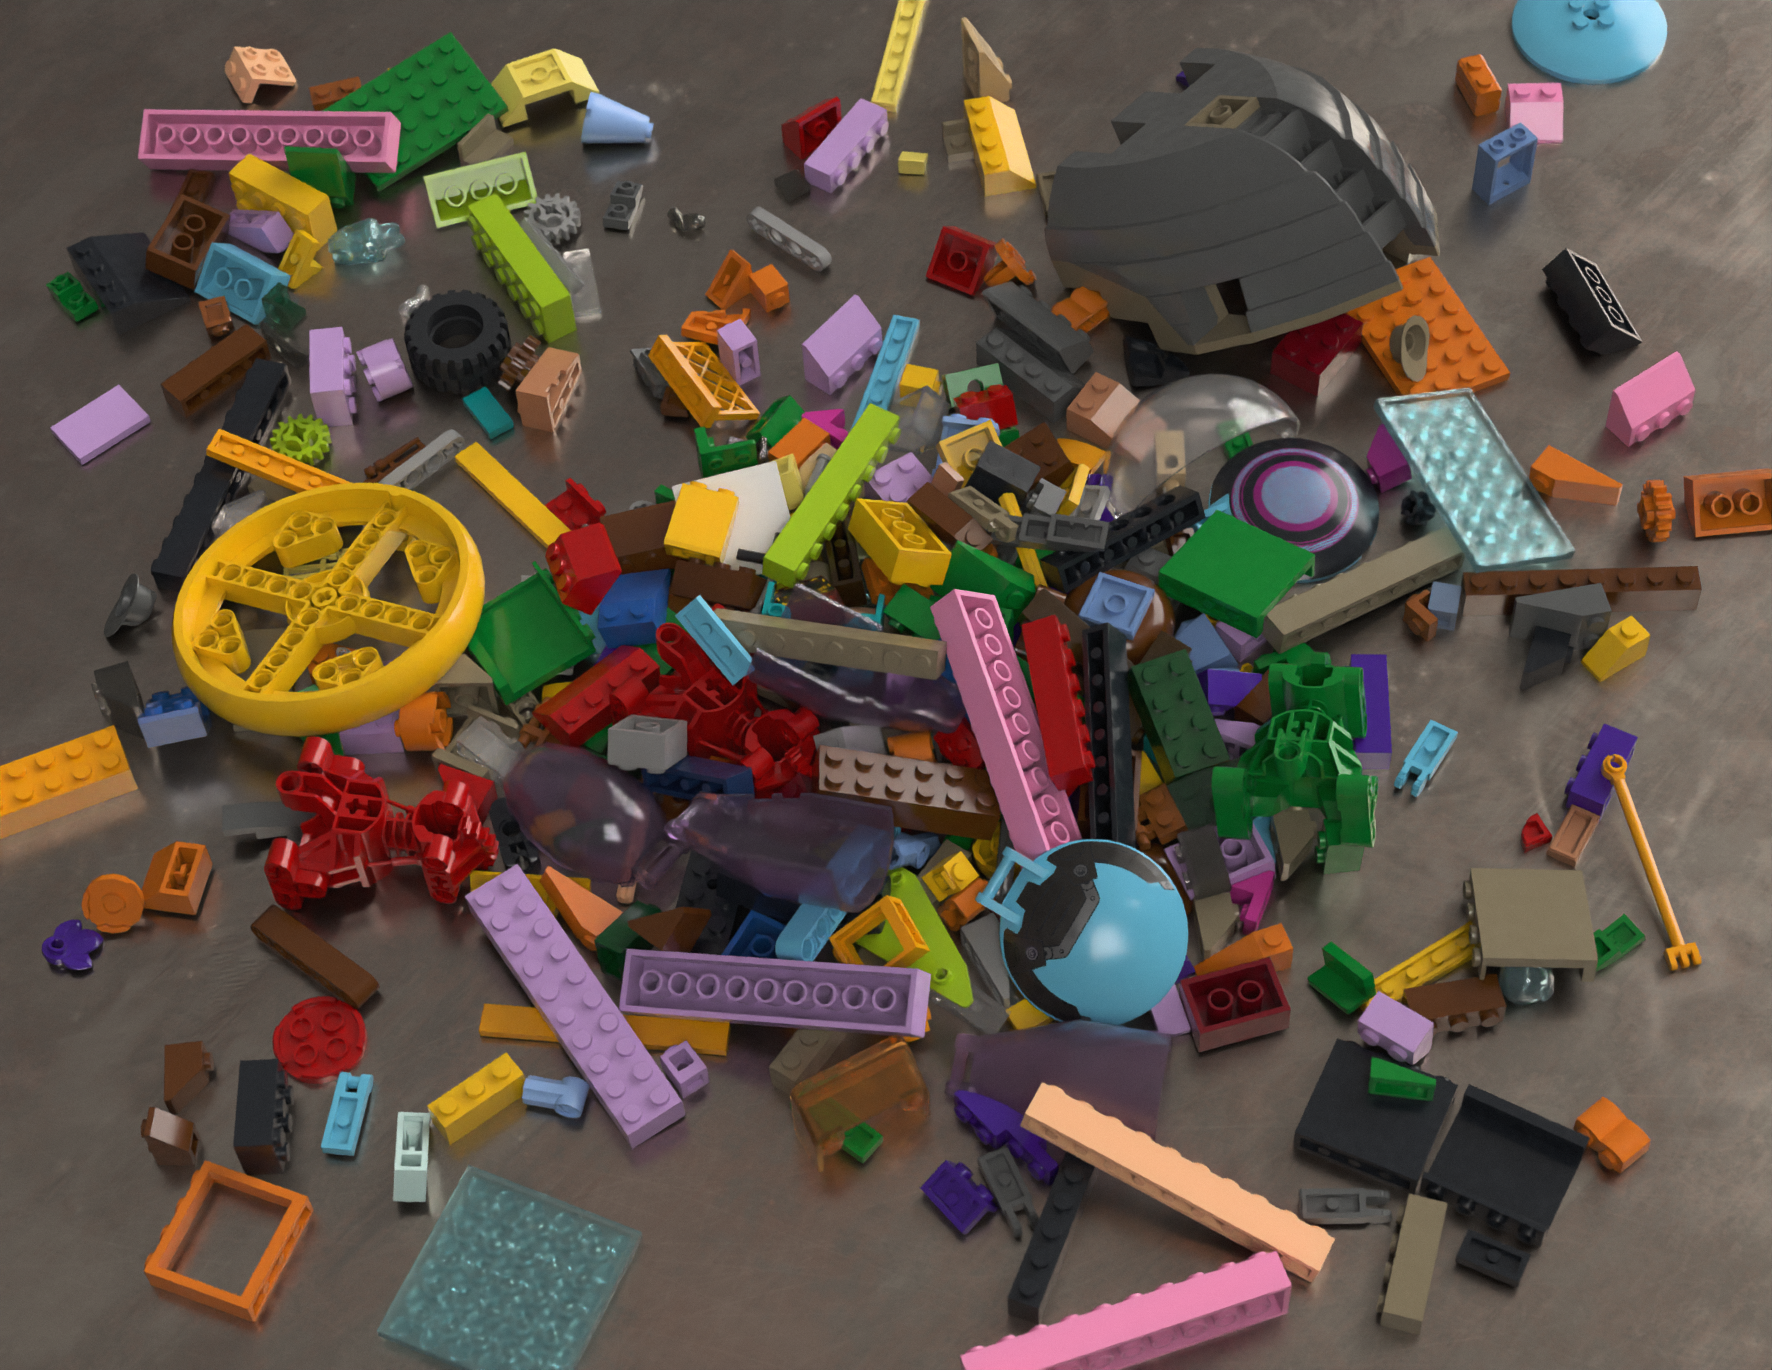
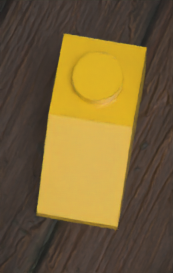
[1581,615,1651,682]

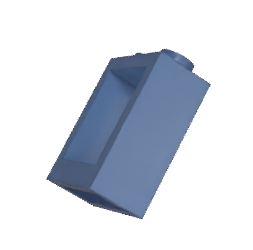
[1472,122,1538,205]

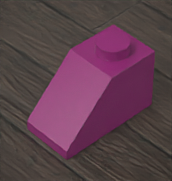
[1365,423,1412,493]

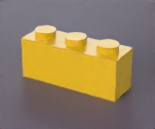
[427,1052,525,1145]

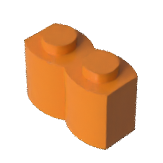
[1051,286,1110,333]
[937,877,995,932]
[1573,1096,1651,1174]

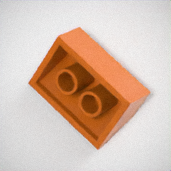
[1684,468,1772,537]

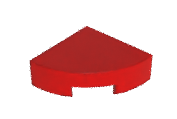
[1520,813,1552,853]

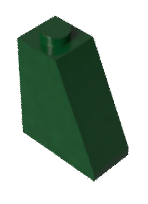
[595,900,662,982]

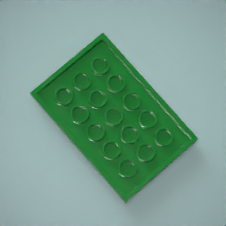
[323,32,509,192]

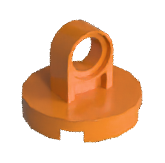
[983,238,1037,287]
[81,874,145,934]

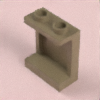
[432,704,520,782]

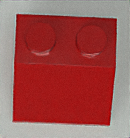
[781,96,842,160]
[925,226,998,296]

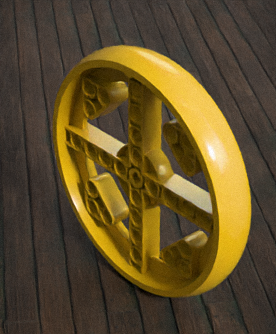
[171,483,485,737]

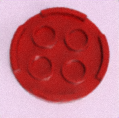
[272,996,368,1084]

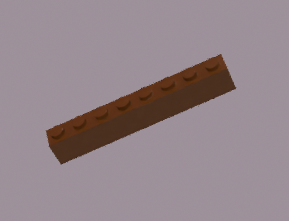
[1460,566,1702,616]

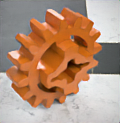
[1637,479,1676,543]

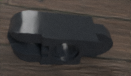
[488,797,541,875]

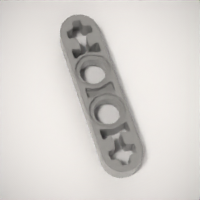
[746,207,832,272]
[519,218,585,294]
[378,429,465,490]

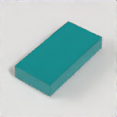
[462,386,514,439]

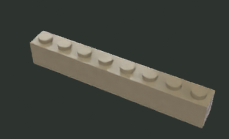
[1261,526,1468,654]
[714,608,947,680]

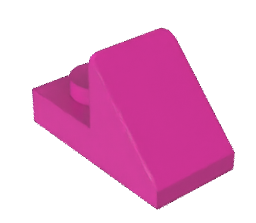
[801,409,849,450]
[1230,870,1275,935]

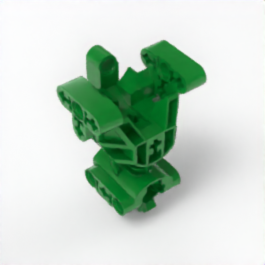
[1212,652,1378,848]

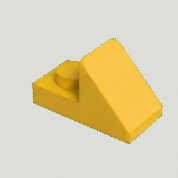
[278,229,323,289]

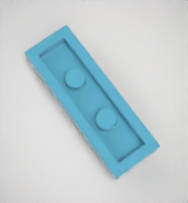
[675,595,758,685]

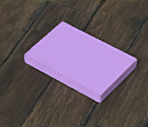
[50,385,151,465]

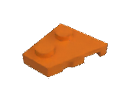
[681,308,751,345]

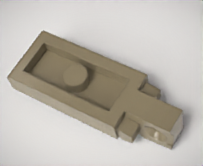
[948,486,1018,543]

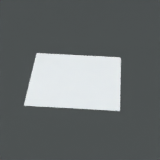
[672,461,791,575]

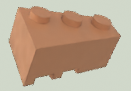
[515,347,582,432]

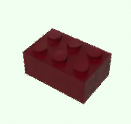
[1271,313,1363,397]
[1179,957,1291,1052]

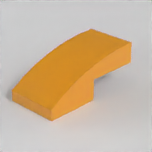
[1057,438,1106,475]

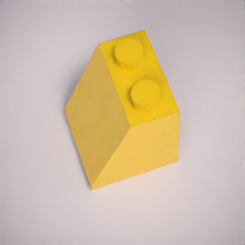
[663,481,740,566]

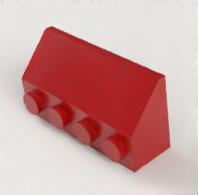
[532,645,660,753]

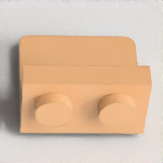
[224,47,296,103]

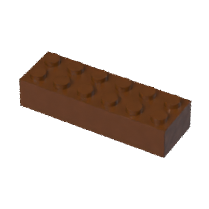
[811,745,1000,841]

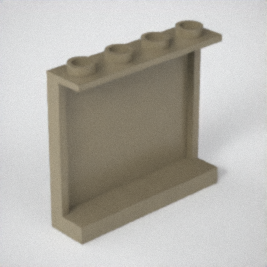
[1463,868,1598,982]

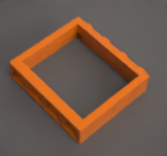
[144,1160,314,1323]

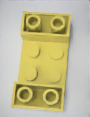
[491,48,599,128]

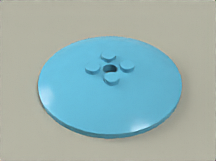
[1511,0,1667,85]

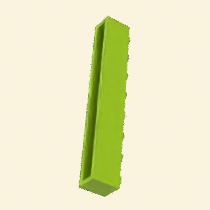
[762,403,901,589]

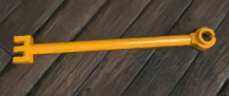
[1601,754,1702,971]

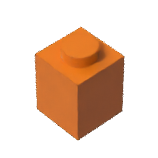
[749,264,790,313]

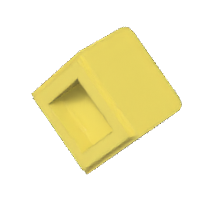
[898,151,928,175]

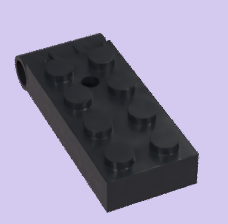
[669,839,743,955]

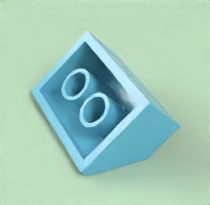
[195,243,291,325]

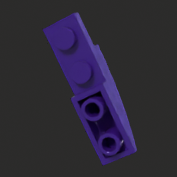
[954,1090,1059,1187]

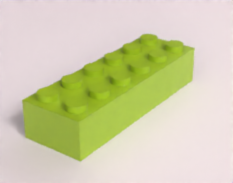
[467,193,577,343]

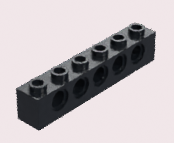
[1040,485,1206,593]

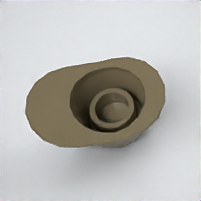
[1389,315,1430,382]

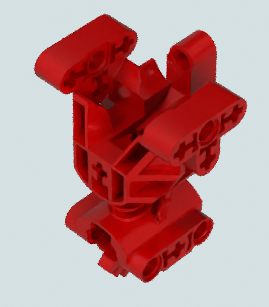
[609,603,820,815]
[264,736,499,910]

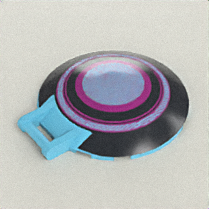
[1188,438,1379,583]

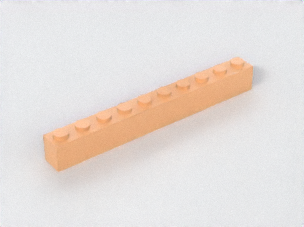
[1020,1082,1335,1283]

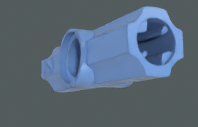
[878,832,942,870]

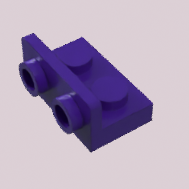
[920,1160,998,1234]

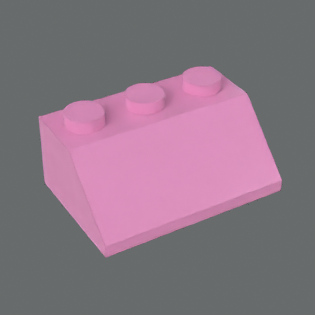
[1605,351,1695,447]

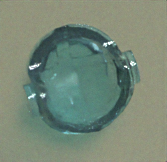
[1499,966,1554,1005]

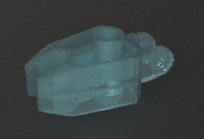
[328,218,405,266]

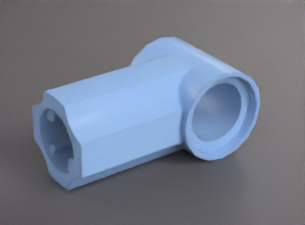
[522,1075,590,1118]

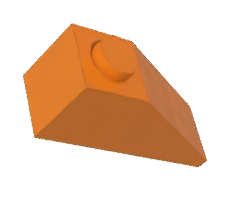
[1527,445,1623,506]
[540,866,623,951]
[1193,923,1294,976]

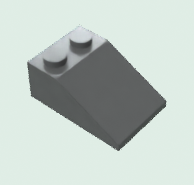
[1509,583,1612,650]

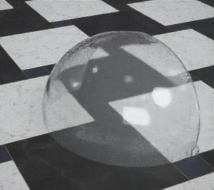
[1102,373,1300,518]

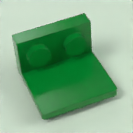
[694,426,758,479]

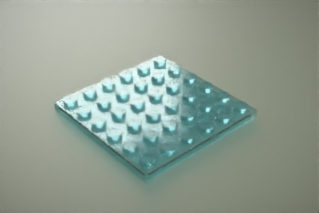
[377,1165,643,1370]

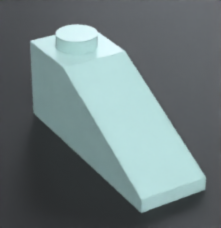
[393,1112,430,1203]

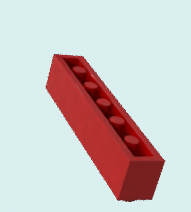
[1021,614,1095,791]

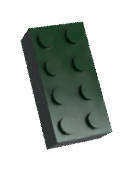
[1128,649,1230,787]

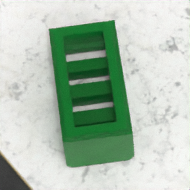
[1368,1057,1436,1101]

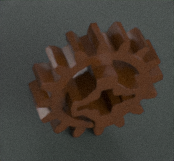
[498,335,541,391]

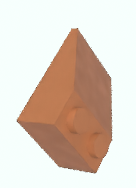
[1066,372,1167,464]

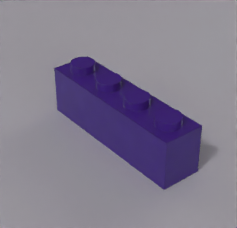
[1346,654,1392,770]

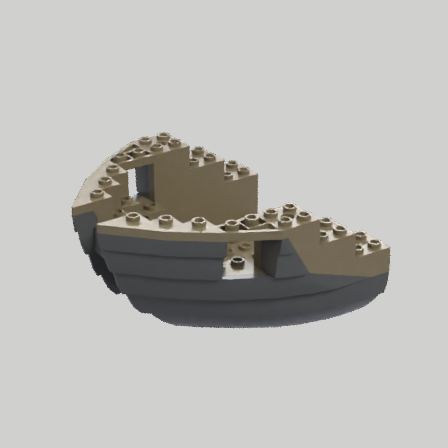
[1044,48,1440,355]

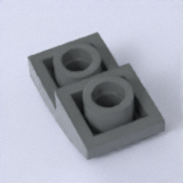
[603,181,643,230]

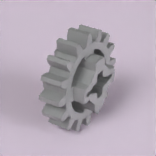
[523,193,581,243]

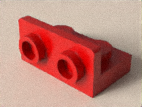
[545,478,606,531]
[933,712,986,769]

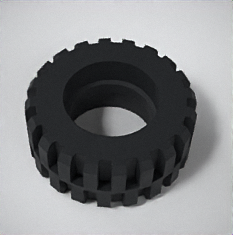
[404,290,512,393]

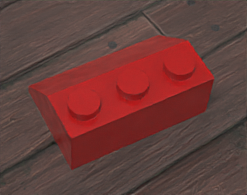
[545,523,622,615]

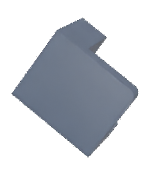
[1428,581,1462,631]

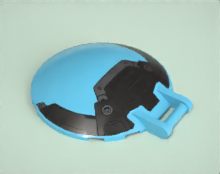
[975,839,1188,1028]

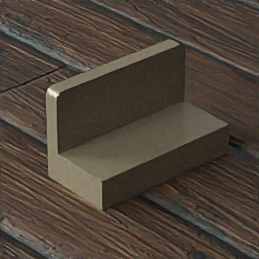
[457,113,514,167]

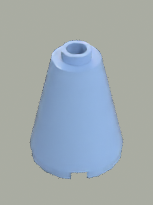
[581,92,654,144]

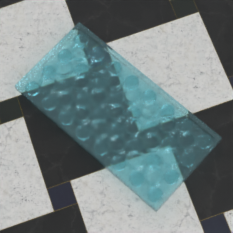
[1373,387,1576,573]

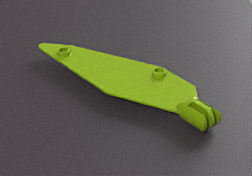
[812,846,973,1008]

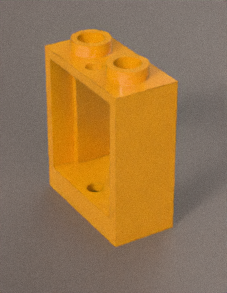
[829,895,930,968]

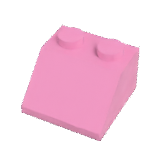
[1505,83,1563,144]

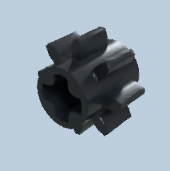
[1400,490,1437,526]

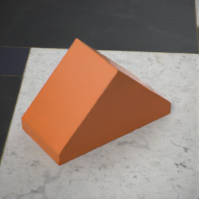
[705,250,752,310]

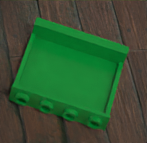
[1158,510,1315,638]
[466,561,596,706]

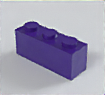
[1564,723,1638,821]

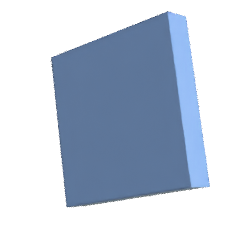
[1078,572,1155,641]

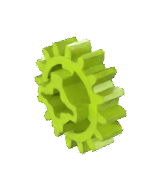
[270,413,332,466]

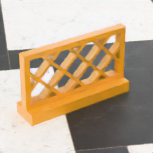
[648,335,760,428]

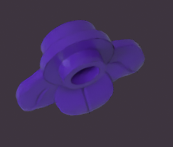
[42,919,103,970]

